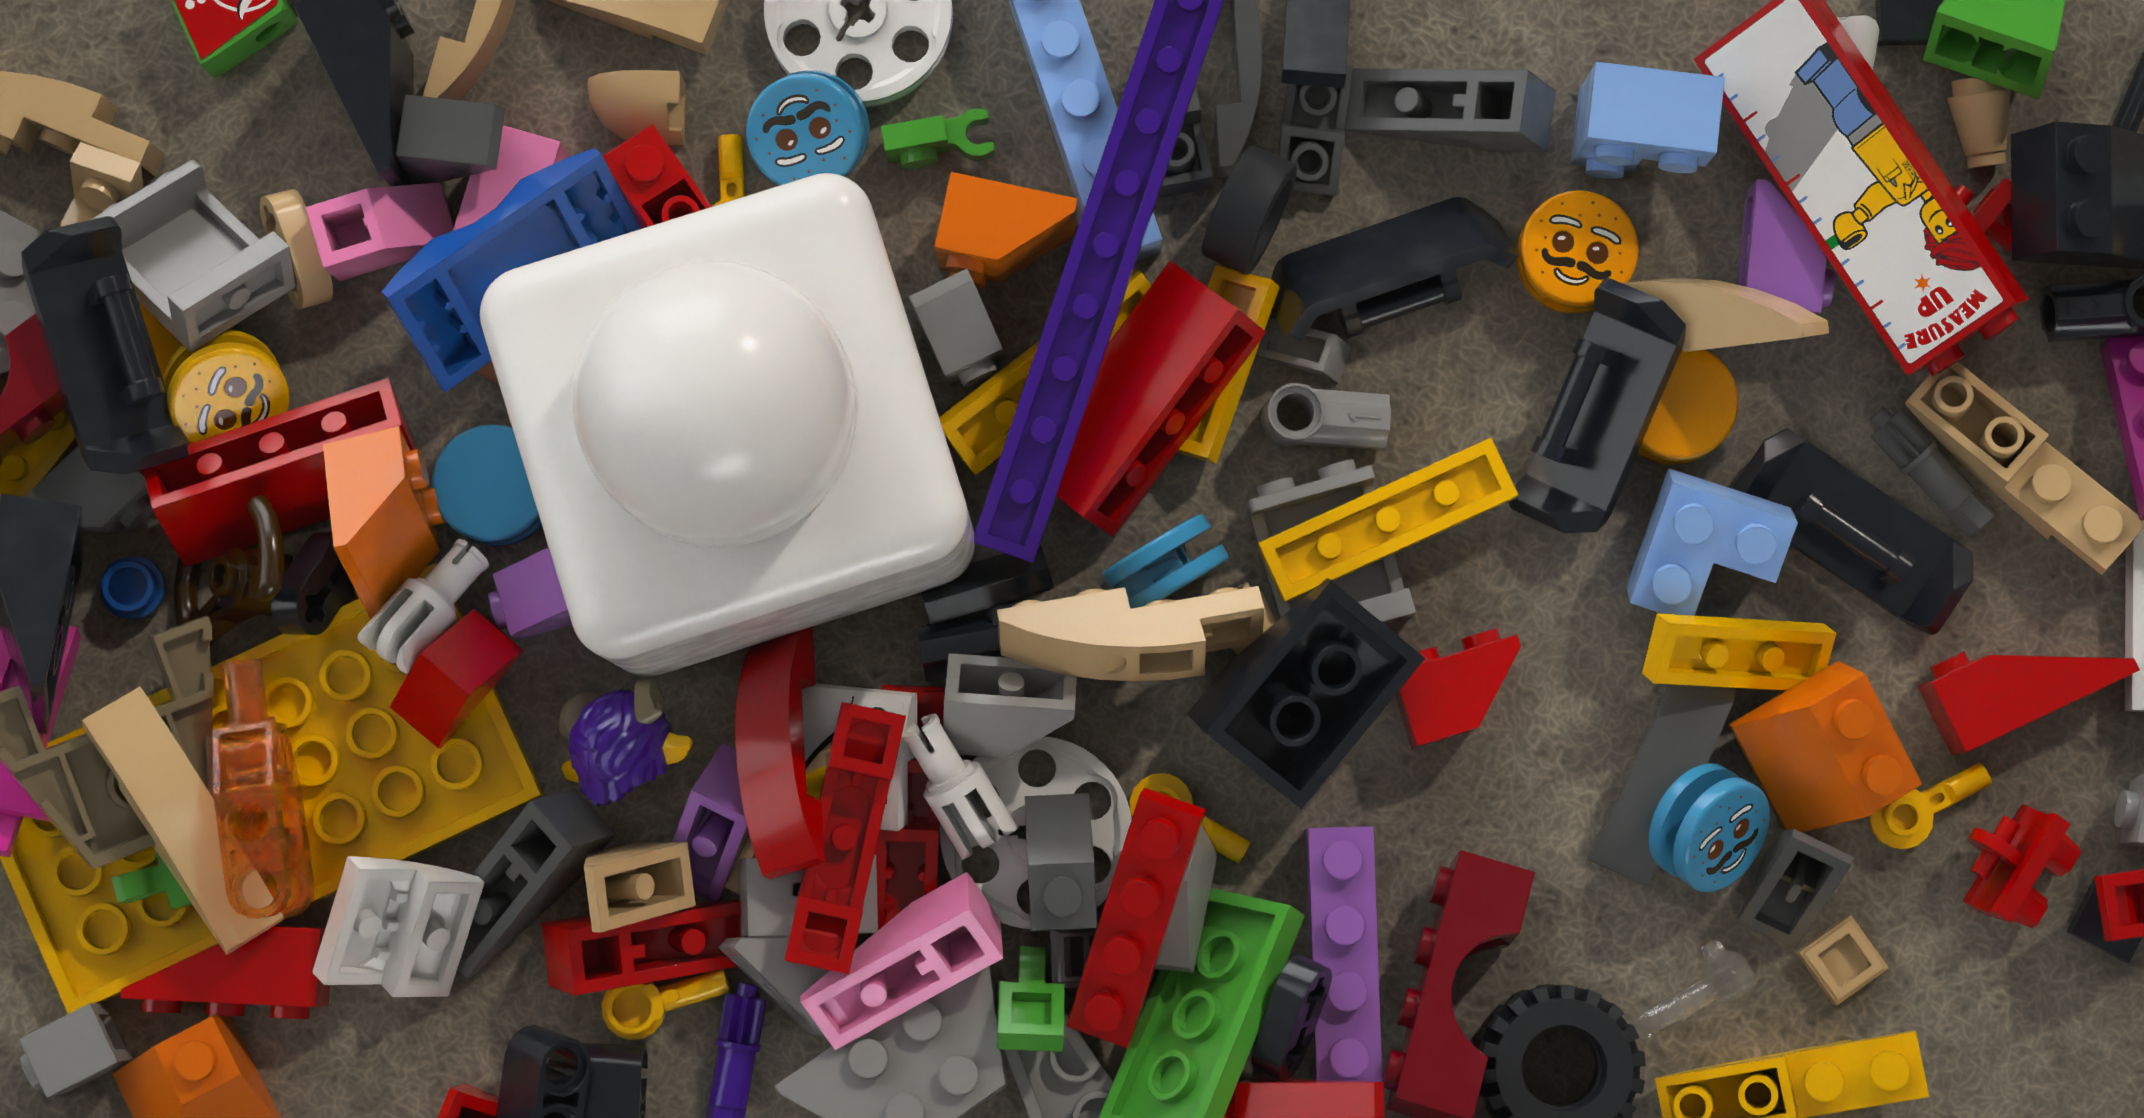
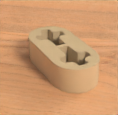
[260,189,333,310]

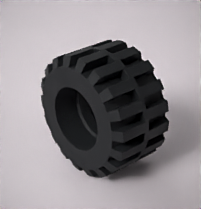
[1477,984,1646,1118]

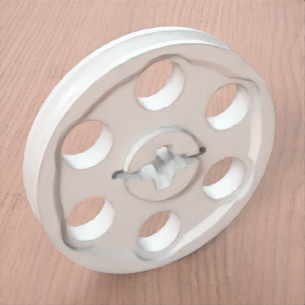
[764,0,953,108]
[940,736,1132,929]

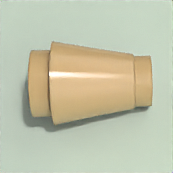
[1946,78,2011,168]

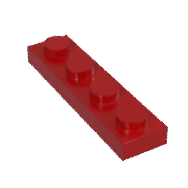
[1066,787,1206,1048]

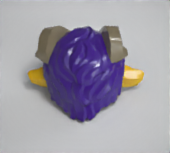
[559,679,693,806]

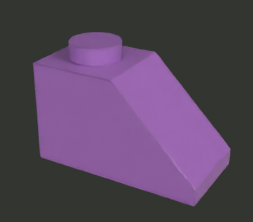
[1737,179,1835,315]
[488,548,572,640]
[672,743,750,901]

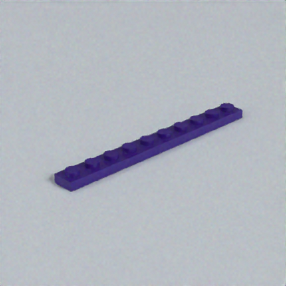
[974,0,1225,563]

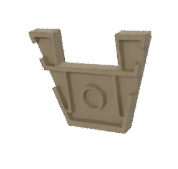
[0,616,218,869]

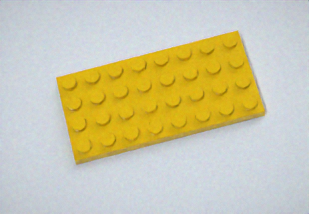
[0,563,545,1014]

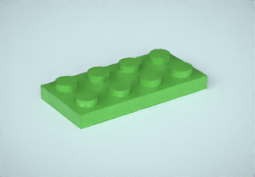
[1099,888,1305,1118]

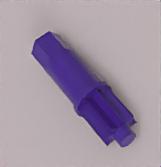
[706,982,767,1118]

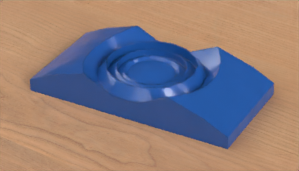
[381,148,641,392]

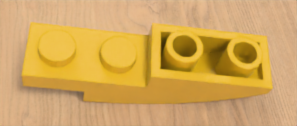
[1655,1030,1930,1118]

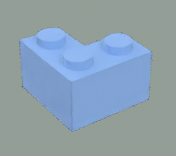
[1571,62,1725,179]
[1626,468,1798,616]

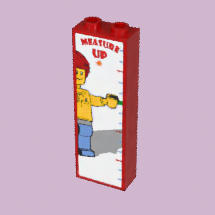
[1693,0,2029,377]

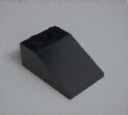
[293,0,415,186]
[2011,121,2144,269]
[0,493,84,734]
[1187,578,1425,809]

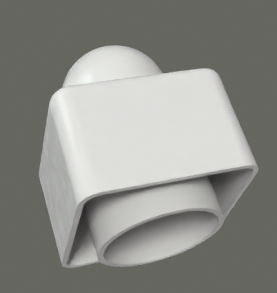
[480,173,975,677]

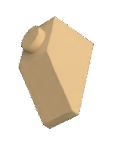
[584,842,696,932]

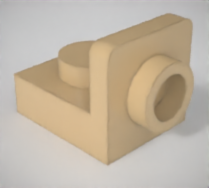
[61,142,143,227]

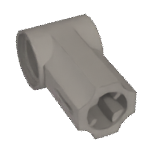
[1260,383,1391,451]

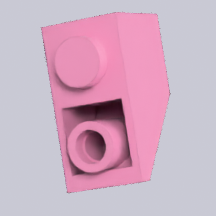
[305,183,454,282]

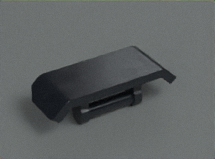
[1271,197,1519,340]
[21,216,189,474]
[1509,278,1686,533]
[1732,428,1973,635]

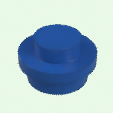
[100,556,166,620]

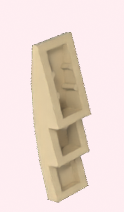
[82,686,284,955]

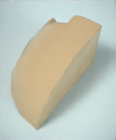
[587,70,686,145]

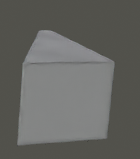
[1256,318,1351,383]

